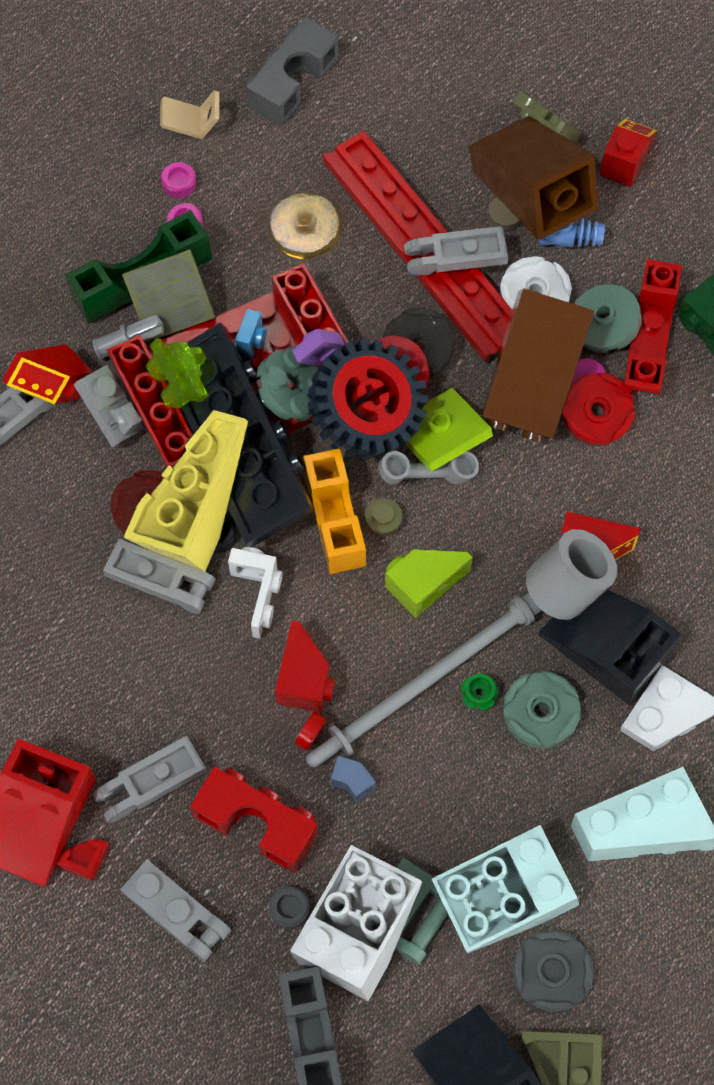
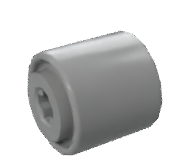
[526,529,617,620]

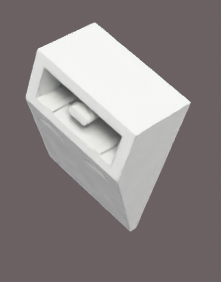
[290,845,422,1001]

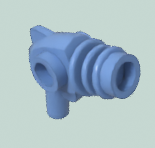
[538,218,605,248]

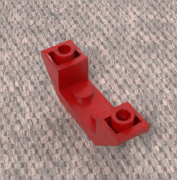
[623,259,682,394]

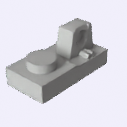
[73,365,144,447]

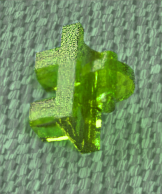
[146,339,209,408]

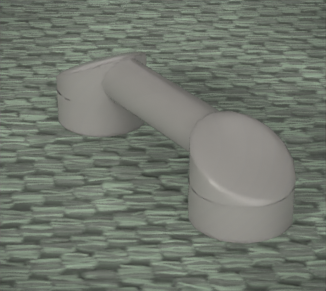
[378,451,479,485]

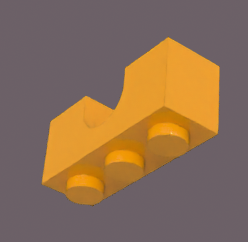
[303,448,366,574]

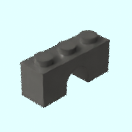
[245,17,339,126]
[278,966,342,1085]

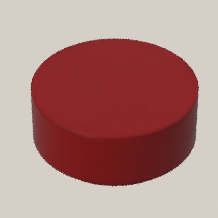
[294,711,327,751]

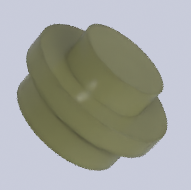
[365,498,402,535]

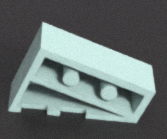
[571,767,714,861]

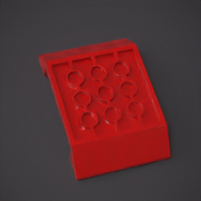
[107,263,351,468]

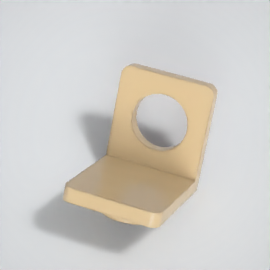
[160,90,219,139]

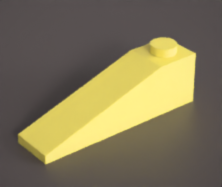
[124,410,248,572]

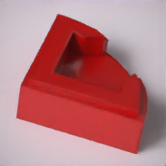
[55,839,110,881]

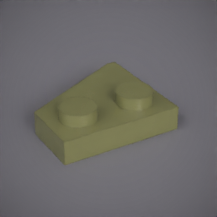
[513,90,583,143]

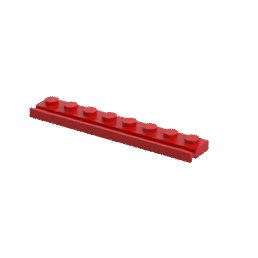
[323,130,512,363]

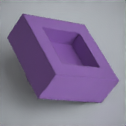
[292,329,345,367]

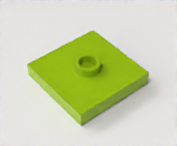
[405,388,493,472]

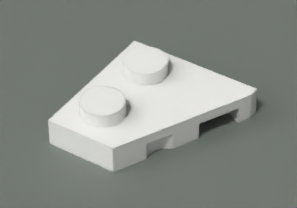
[620,665,714,751]

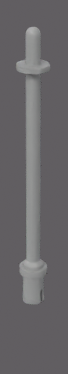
[306,592,542,767]

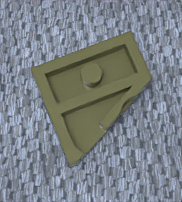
[522,1031,603,1085]

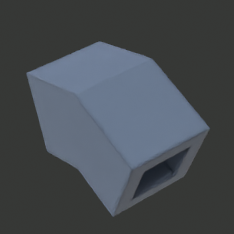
[331,756,376,803]

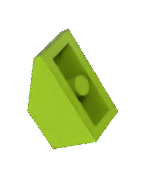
[385,549,473,618]

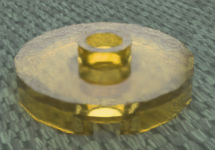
[270,193,340,259]

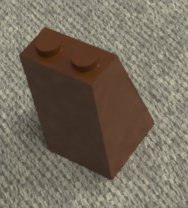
[469,116,599,240]
[481,288,595,443]

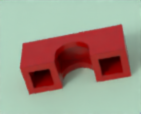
[190,766,319,874]

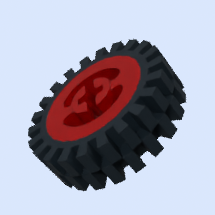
[308,339,428,460]

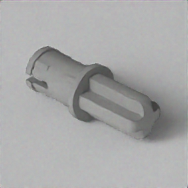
[92,315,164,361]

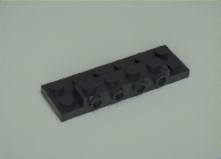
[159,322,315,547]

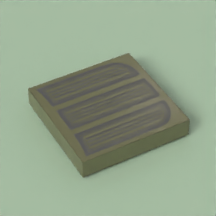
[122,249,216,342]

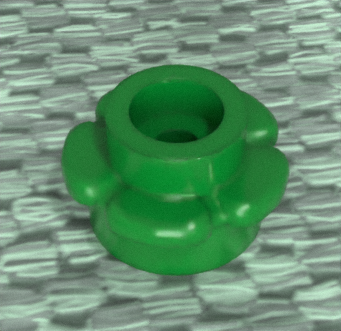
[461,674,499,711]

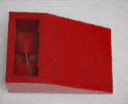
[0,738,96,888]

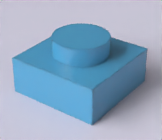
[235,309,267,360]

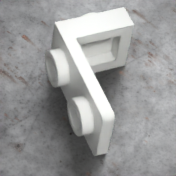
[228,547,283,639]

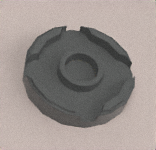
[512,930,594,1014]

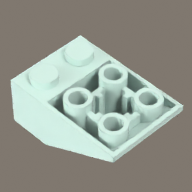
[432,825,579,953]

